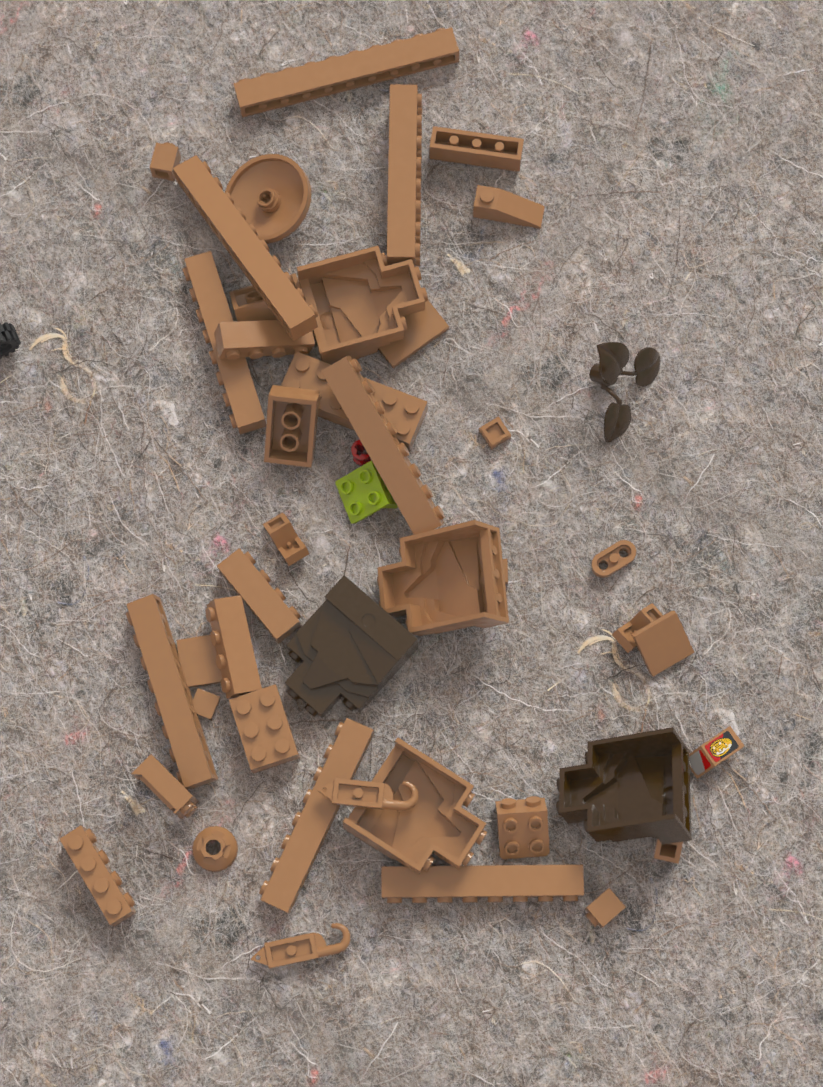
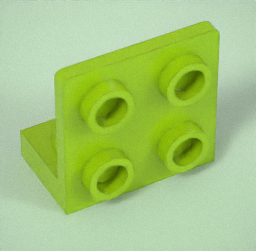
[335,461,398,524]

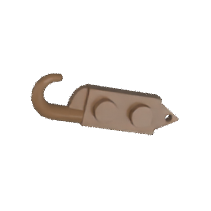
[317,778,419,811]
[251,923,351,969]

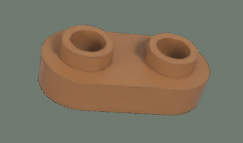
[591,540,636,578]

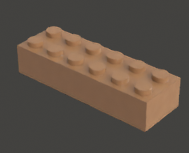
[281,351,428,452]

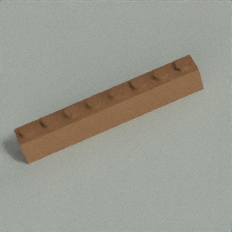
[182,251,266,435]
[321,356,445,535]
[126,594,218,790]
[259,718,374,914]
[381,865,584,904]

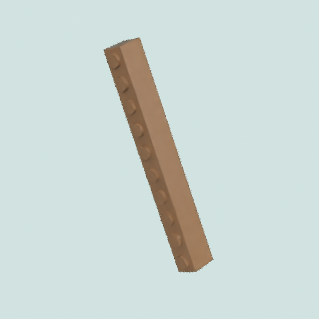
[233,27,459,118]
[173,155,318,341]

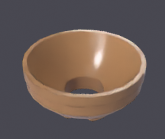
[192,826,238,872]

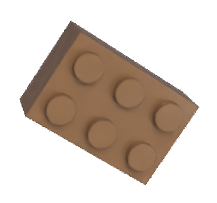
[264,385,320,468]
[229,684,300,774]

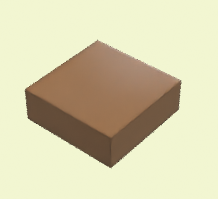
[479,416,511,450]
[192,688,221,721]

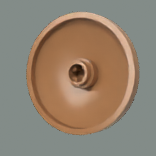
[225,154,311,244]

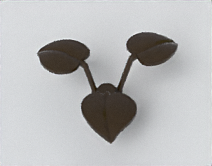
[589,342,661,443]

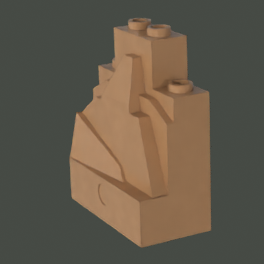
[297,246,428,365]
[377,520,509,636]
[343,737,487,874]

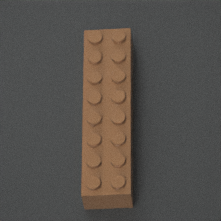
[387,85,422,267]

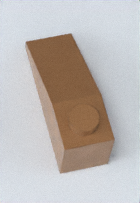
[473,185,545,229]

